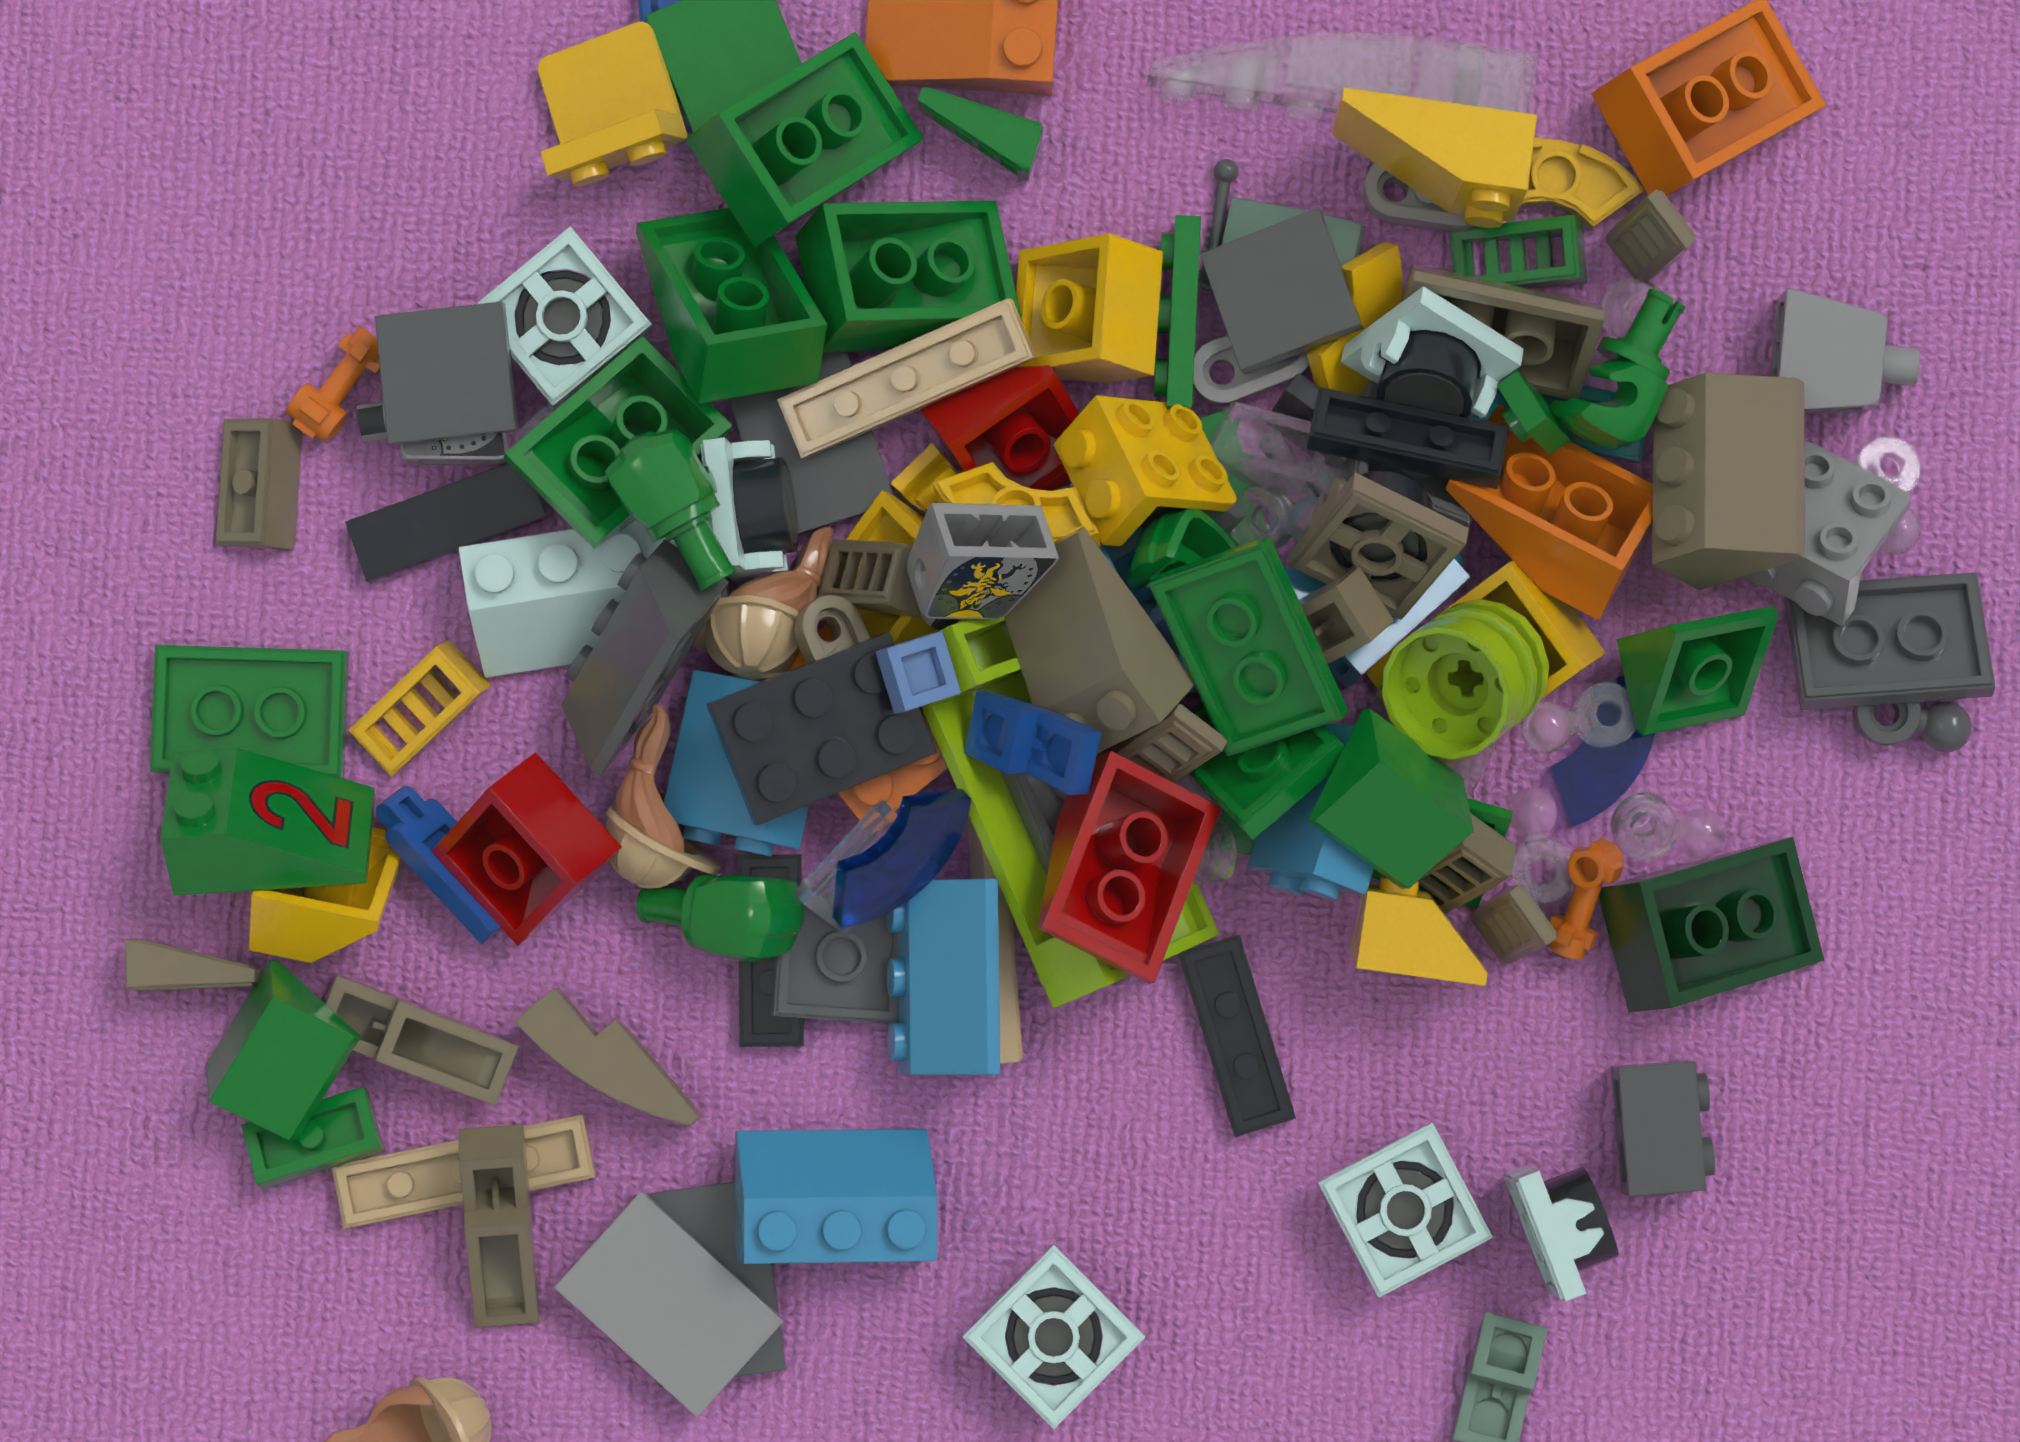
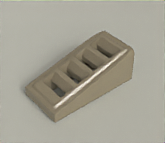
[1606,189,1696,284]
[817,539,921,618]
[1098,704,1227,783]
[1418,813,1516,914]
[1470,885,1558,963]
[125,938,264,991]

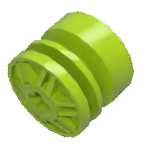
[1382,599,1549,760]

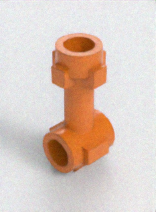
[285,325,380,444]
[1548,838,1624,959]

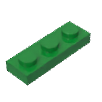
[1154,215,1201,410]

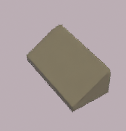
[215,419,302,550]

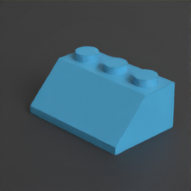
[886,879,1000,1075]
[735,1129,937,1264]

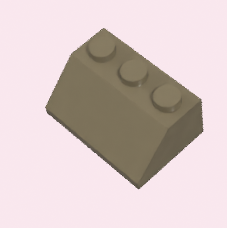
[1401,264,1606,400]
[1652,373,1805,590]

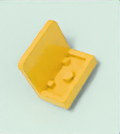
[538,21,688,186]
[1053,395,1237,546]

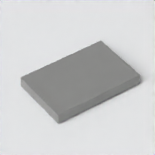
[554,1190,785,1417]

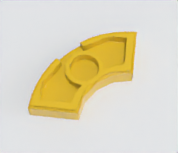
[1520,137,1645,229]
[1306,242,1403,395]
[933,462,1101,547]

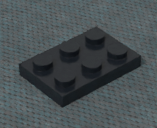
[706,632,937,825]

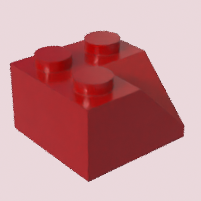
[432,752,622,946]

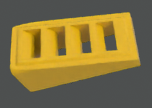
[348,640,491,777]

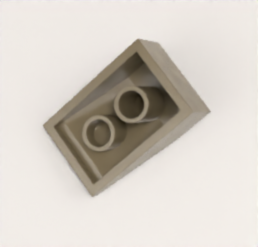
[1004,526,1195,753]

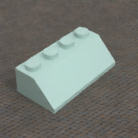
[459,520,730,679]

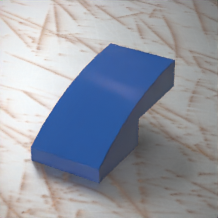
[964,691,1102,795]

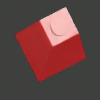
[920,365,1080,491]

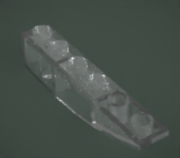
[1147,33,1539,120]

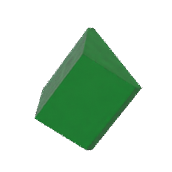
[1616,606,1779,736]
[1308,709,1474,889]
[206,960,361,1140]

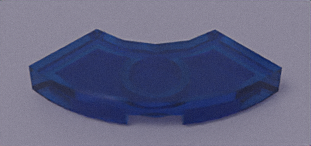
[1549,675,1655,828]
[832,789,971,928]

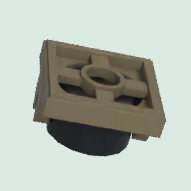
[1289,471,1469,620]

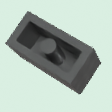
[1611,1060,1715,1196]

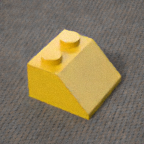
[1016,233,1163,383]

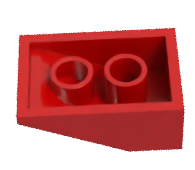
[1038,751,1221,984]

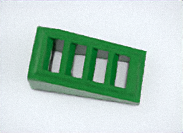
[918,86,1043,181]
[1449,215,1587,289]

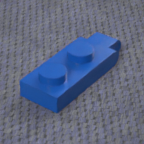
[376,786,502,945]

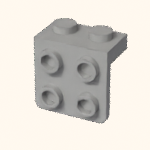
[1745,442,1910,626]

